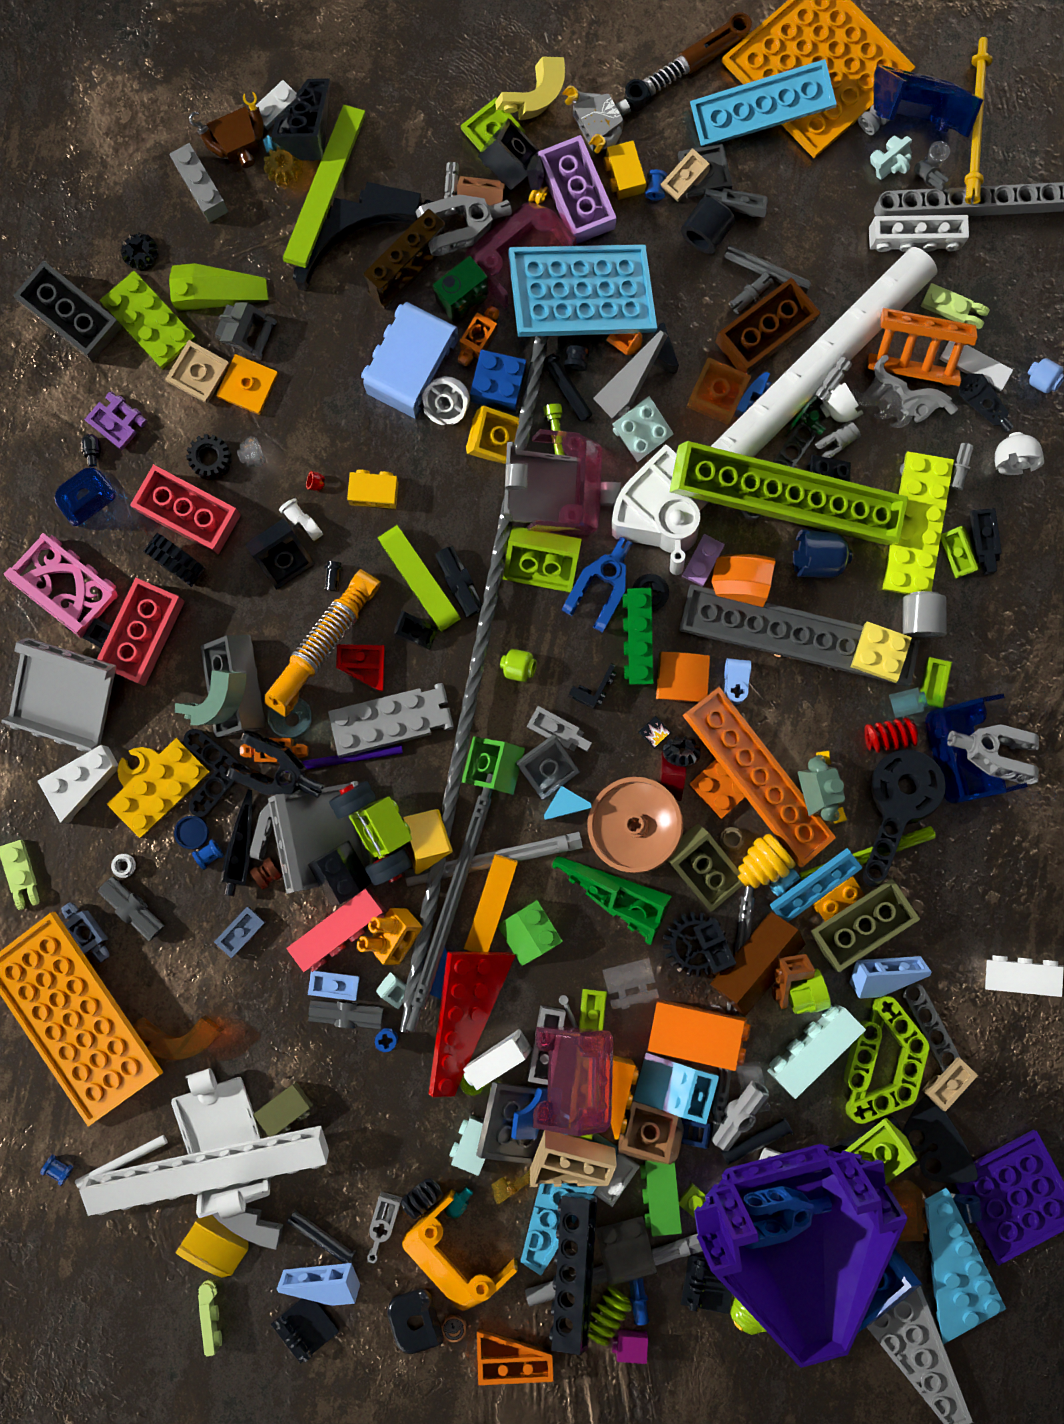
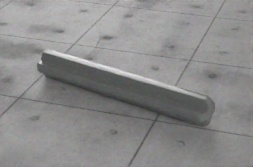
[724,245,811,294]

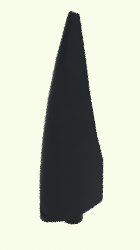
[220,789,252,897]

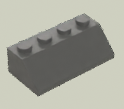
[200,635,266,738]

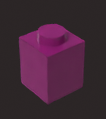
[612,1329,648,1364]

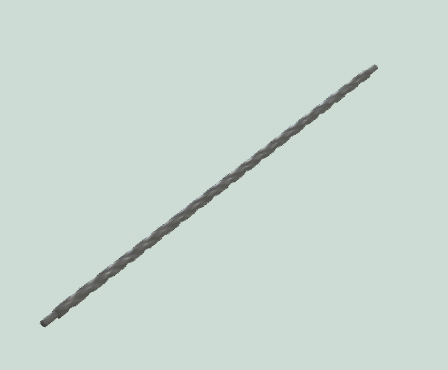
[400,336,549,1033]

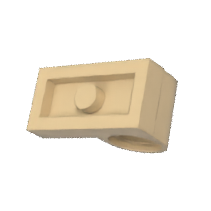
[661,148,710,202]
[923,1057,978,1111]

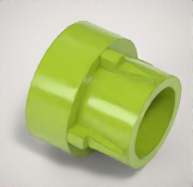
[788,968,831,1014]

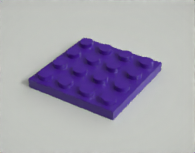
[954,1130,1064,1266]

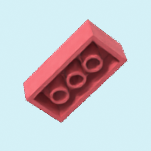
[130,464,241,555]
[97,578,185,686]
[286,888,387,972]

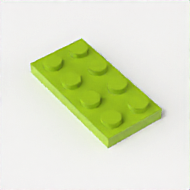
[99,271,197,370]

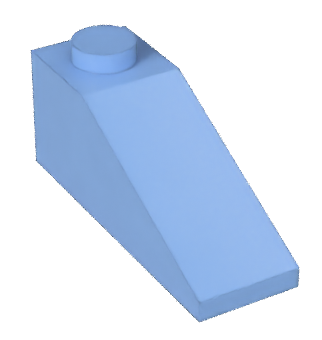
[849,956,932,999]
[277,1263,360,1306]

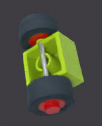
[329,781,412,885]

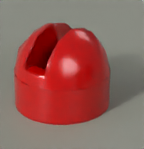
[306,471,325,491]

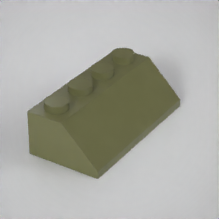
[811,878,920,972]

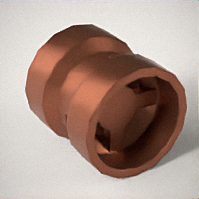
[250,857,283,890]

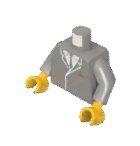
[562,86,631,153]

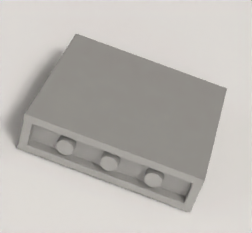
[1,637,116,752]
[268,781,375,894]

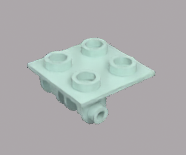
[612,396,674,462]

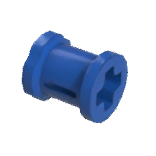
[645,169,667,200]
[192,839,224,870]
[375,1028,398,1052]
[40,1154,74,1186]

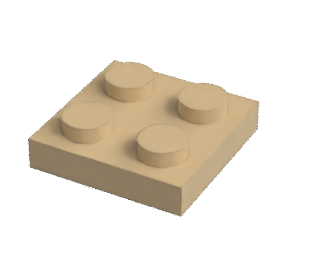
[165,340,230,404]

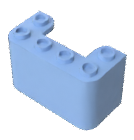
[361,302,459,419]

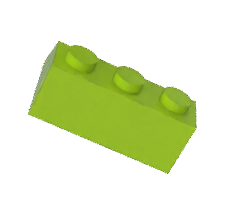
[503,526,582,593]

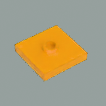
[216,354,278,415]

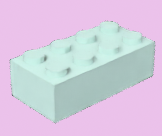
[767,1004,866,1099]

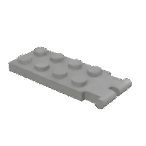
[328,683,454,758]

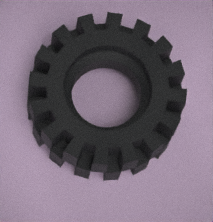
[186,434,232,480]

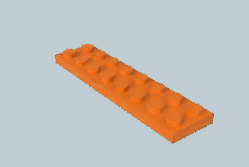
[682,687,836,867]

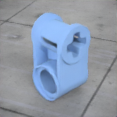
[724,658,751,705]

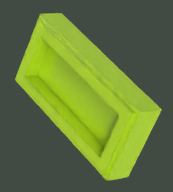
[918,657,952,709]

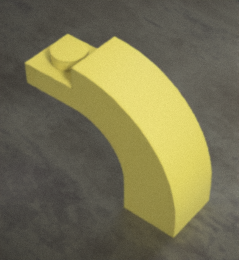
[495,57,565,120]

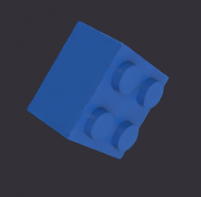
[470,350,526,412]

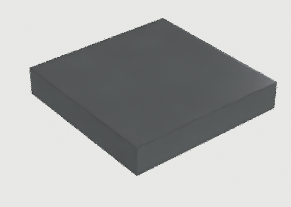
[678,143,733,198]
[516,734,580,800]

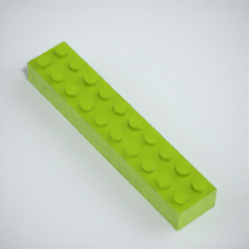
[669,441,908,545]

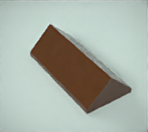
[710,912,806,1017]

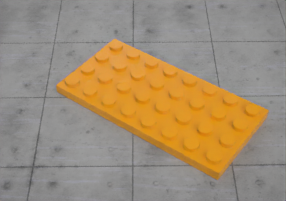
[0,911,164,1126]

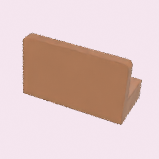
[457,176,505,206]

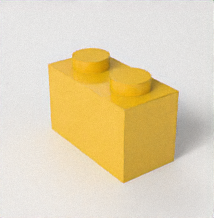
[603,140,646,200]
[347,470,399,509]

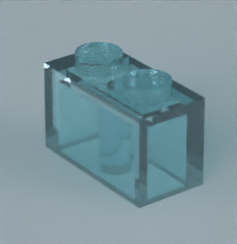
[889,687,928,719]

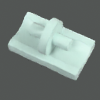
[870,135,912,180]

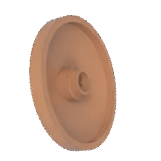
[587,777,684,873]

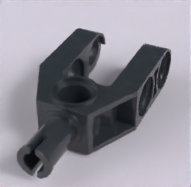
[226,730,325,798]

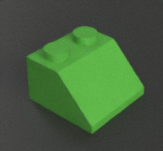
[462,737,525,795]
[497,900,563,966]

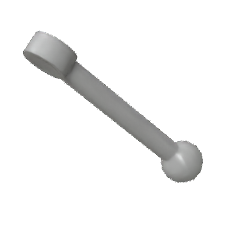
[559,995,578,1040]

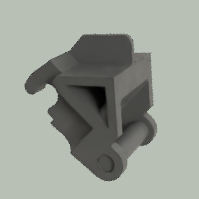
[215,303,277,360]

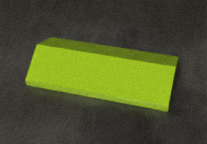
[844,1118,918,1184]

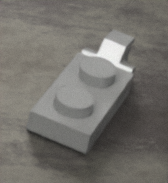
[527,706,592,752]

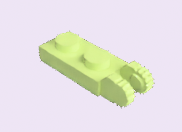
[921,283,990,329]
[0,840,40,910]
[198,1279,222,1356]

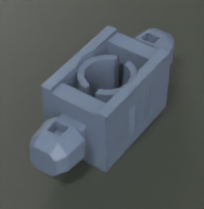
[61,902,109,963]

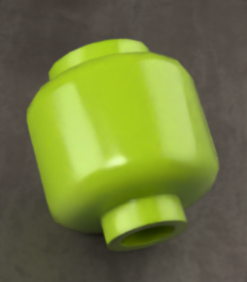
[500,649,537,682]

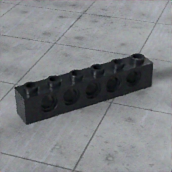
[549,1192,598,1355]

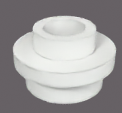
[111,854,136,878]

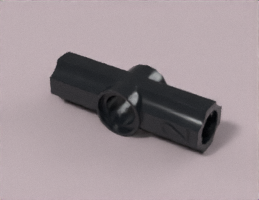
[435,546,483,618]

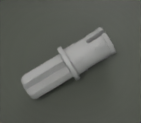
[949,443,973,491]

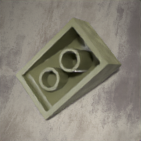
[668,823,744,912]

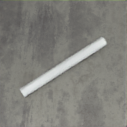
[75,1135,168,1189]

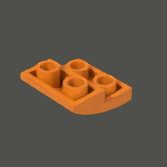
[656,652,710,703]

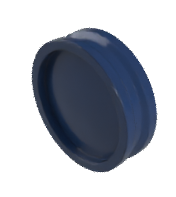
[174,816,209,849]

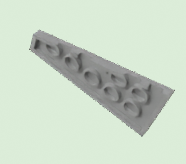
[867,1286,973,1424]

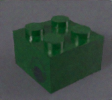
[433,256,489,321]

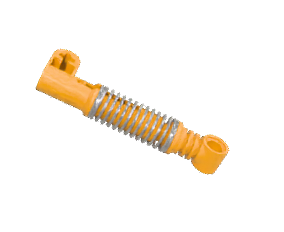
[265,569,381,717]

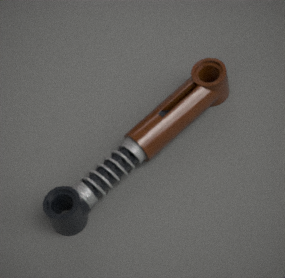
[624,12,752,112]

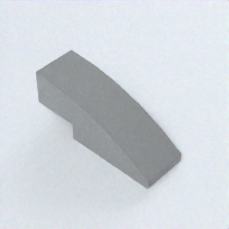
[212,1207,284,1250]

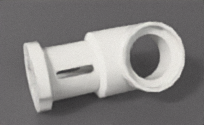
[279,498,323,541]

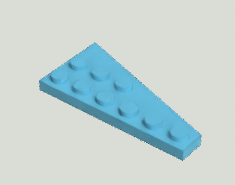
[521,1109,618,1275]
[924,1188,1006,1344]

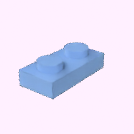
[308,970,360,1001]

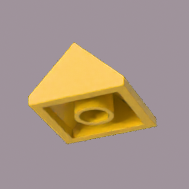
[403,809,453,875]

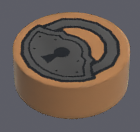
[442,1315,466,1342]

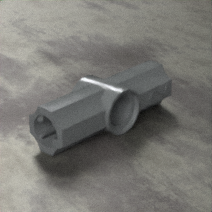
[97,876,165,941]
[308,1000,384,1029]

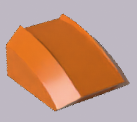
[712,554,776,607]

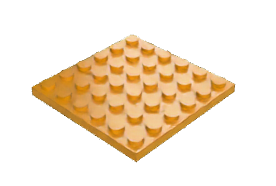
[721,0,915,159]

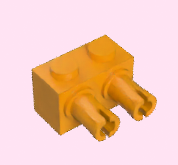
[357,908,423,965]

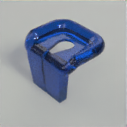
[55,468,116,526]

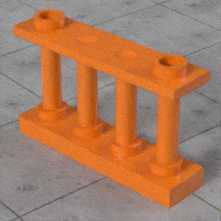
[868,308,977,386]

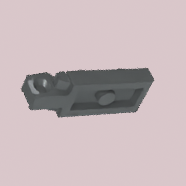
[704,188,768,218]

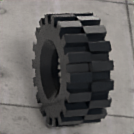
[143,532,206,587]

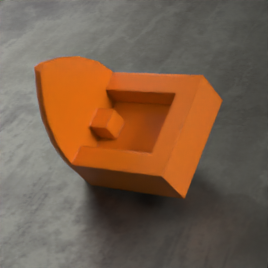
[607,332,643,355]

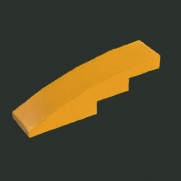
[464,854,518,952]

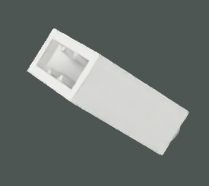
[463,1029,532,1090]

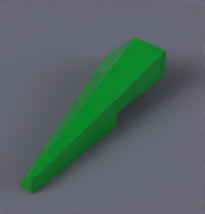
[552,856,672,945]

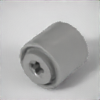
[903,591,947,638]

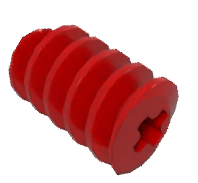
[864,717,918,753]

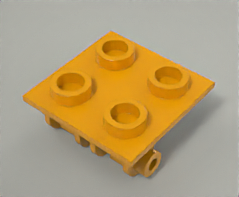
[812,876,865,921]

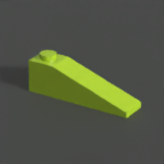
[169,263,269,312]

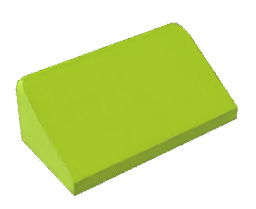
[941,526,981,578]

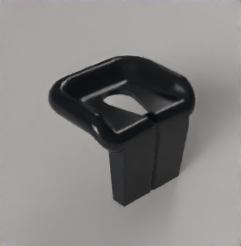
[387,1288,444,1354]

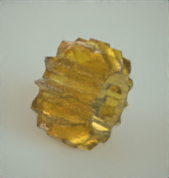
[264,145,303,187]

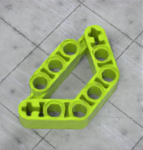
[843,995,929,1124]

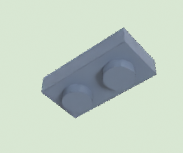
[214,906,266,959]

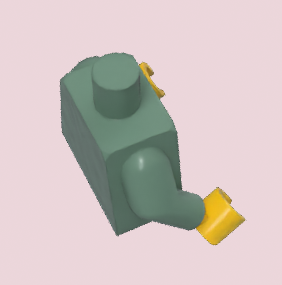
[797,751,847,824]

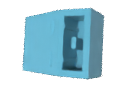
[633,1052,719,1124]

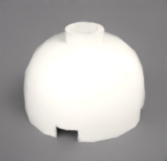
[422,376,470,425]
[820,383,863,423]
[995,432,1044,475]

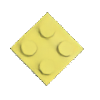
[851,622,912,683]

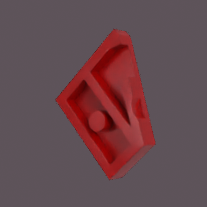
[336,644,385,692]

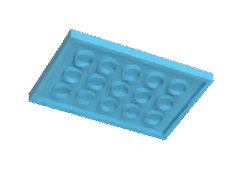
[508,245,657,337]

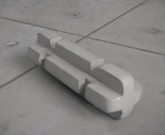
[444,162,459,199]
[815,357,852,401]

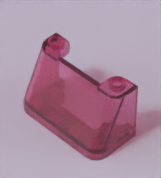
[533,1026,613,1136]

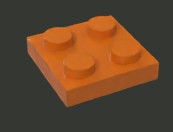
[688,759,745,819]

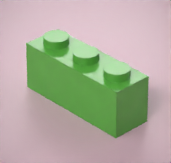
[640,1160,682,1236]

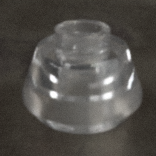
[237,436,265,467]

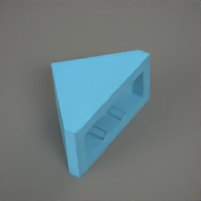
[544,786,592,820]

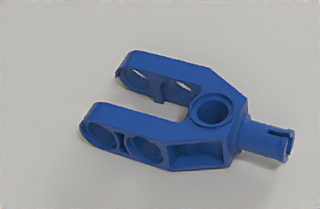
[561,537,633,633]
[743,1186,832,1249]

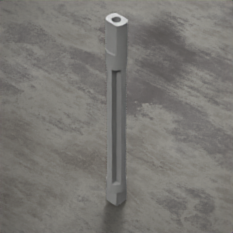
[404,832,583,887]
[525,1234,702,1307]

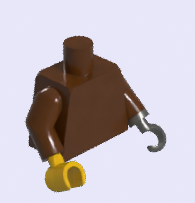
[189,91,264,168]

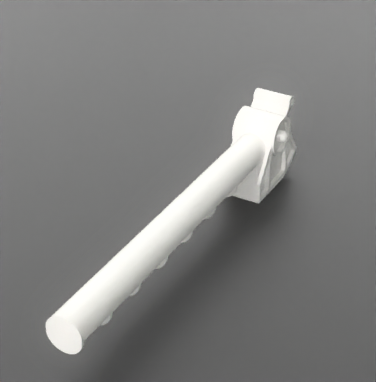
[612,247,937,575]

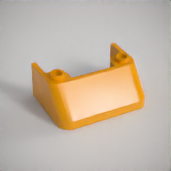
[402,1189,517,1310]

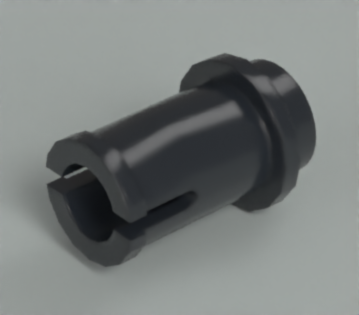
[324,561,343,591]

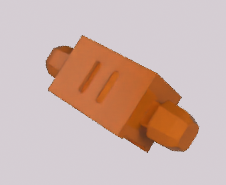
[458,306,499,367]
[240,738,308,764]

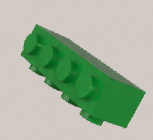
[623,588,653,684]

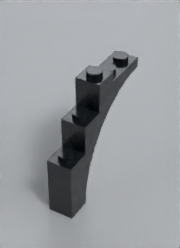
[293,182,422,291]

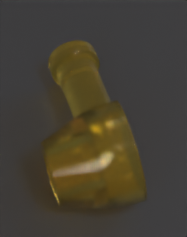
[491,1169,530,1205]

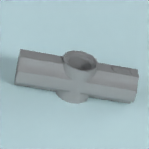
[711,1081,769,1151]

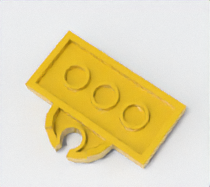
[107,738,210,838]

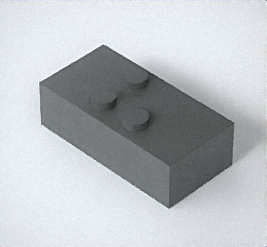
[13,260,122,363]

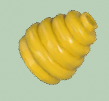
[737,834,795,888]

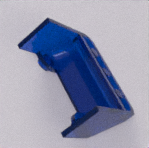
[874,64,983,137]
[925,693,1028,803]

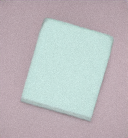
[376,972,406,1009]

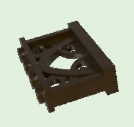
[364,209,445,310]

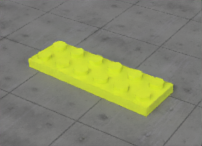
[882,452,954,595]

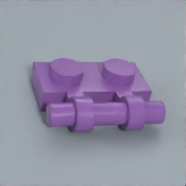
[84,391,147,450]

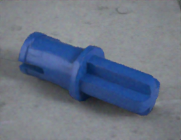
[628,1272,649,1325]

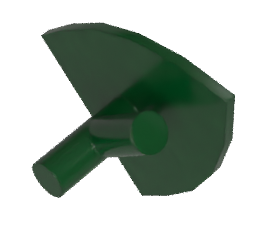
[784,396,826,437]

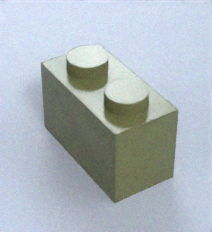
[253,1082,313,1137]

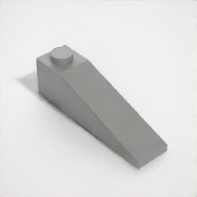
[593,330,668,419]

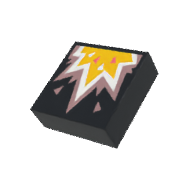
[638,716,671,749]

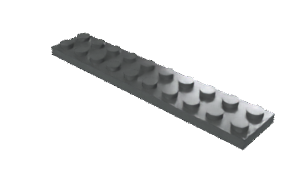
[679,584,920,687]

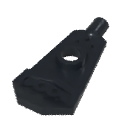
[959,373,1014,432]

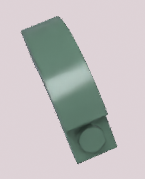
[175,670,247,725]

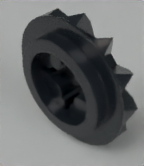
[120,232,158,269]
[632,574,669,611]
[663,736,701,767]

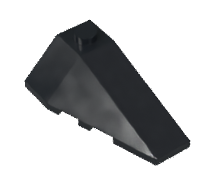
[271,78,331,161]

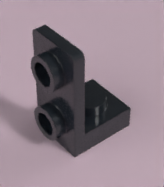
[568,663,617,709]

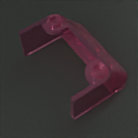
[465,202,576,309]
[528,429,602,535]

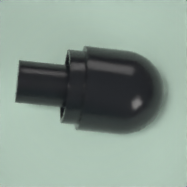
[81,434,101,467]

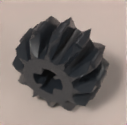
[400,1178,444,1220]

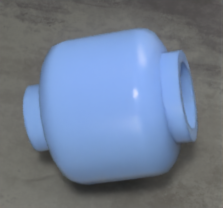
[1028,358,1064,393]

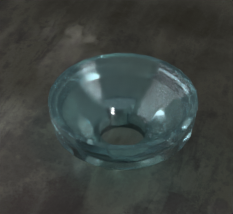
[268,697,312,739]

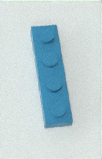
[770,848,863,922]

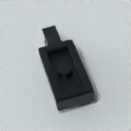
[970,508,1002,575]

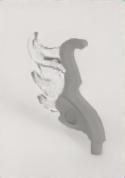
[853,355,958,428]

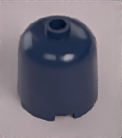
[793,529,853,578]

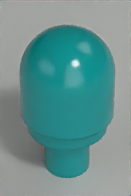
[444,1187,473,1219]

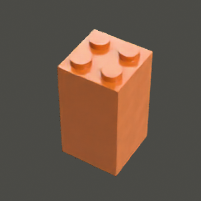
[648,999,751,1071]

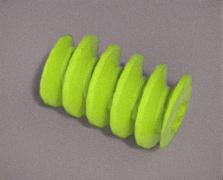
[589,1286,632,1346]

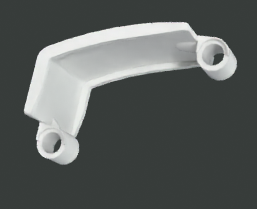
[171,1068,271,1219]

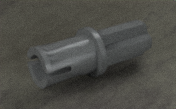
[914,160,951,191]

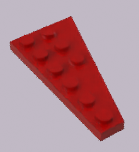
[429,952,516,1097]

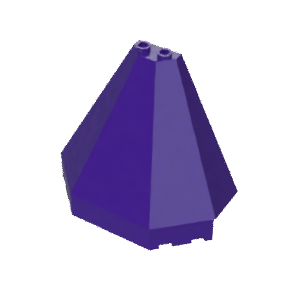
[694,1144,908,1368]

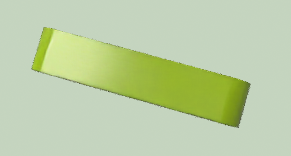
[377,525,461,632]

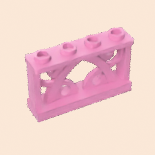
[4,533,118,638]

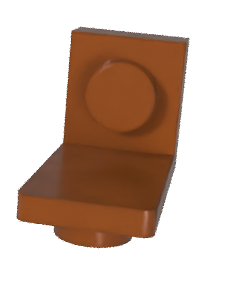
[772,954,815,1009]

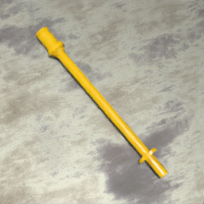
[964,37,993,204]

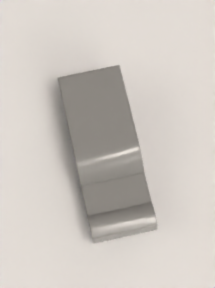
[368,1191,402,1264]

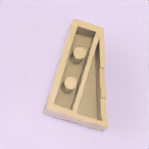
[530,1129,617,1187]

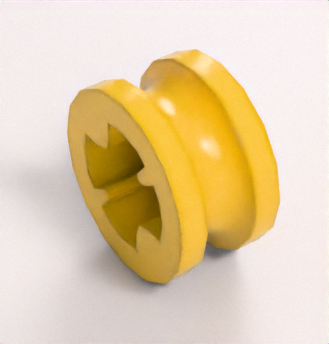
[529,185,549,207]

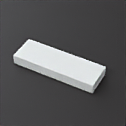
[939,341,1013,392]

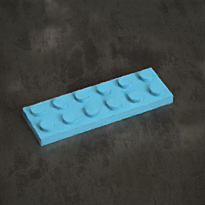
[690,59,837,147]

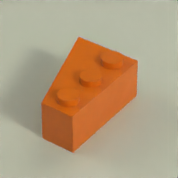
[477,1329,553,1385]

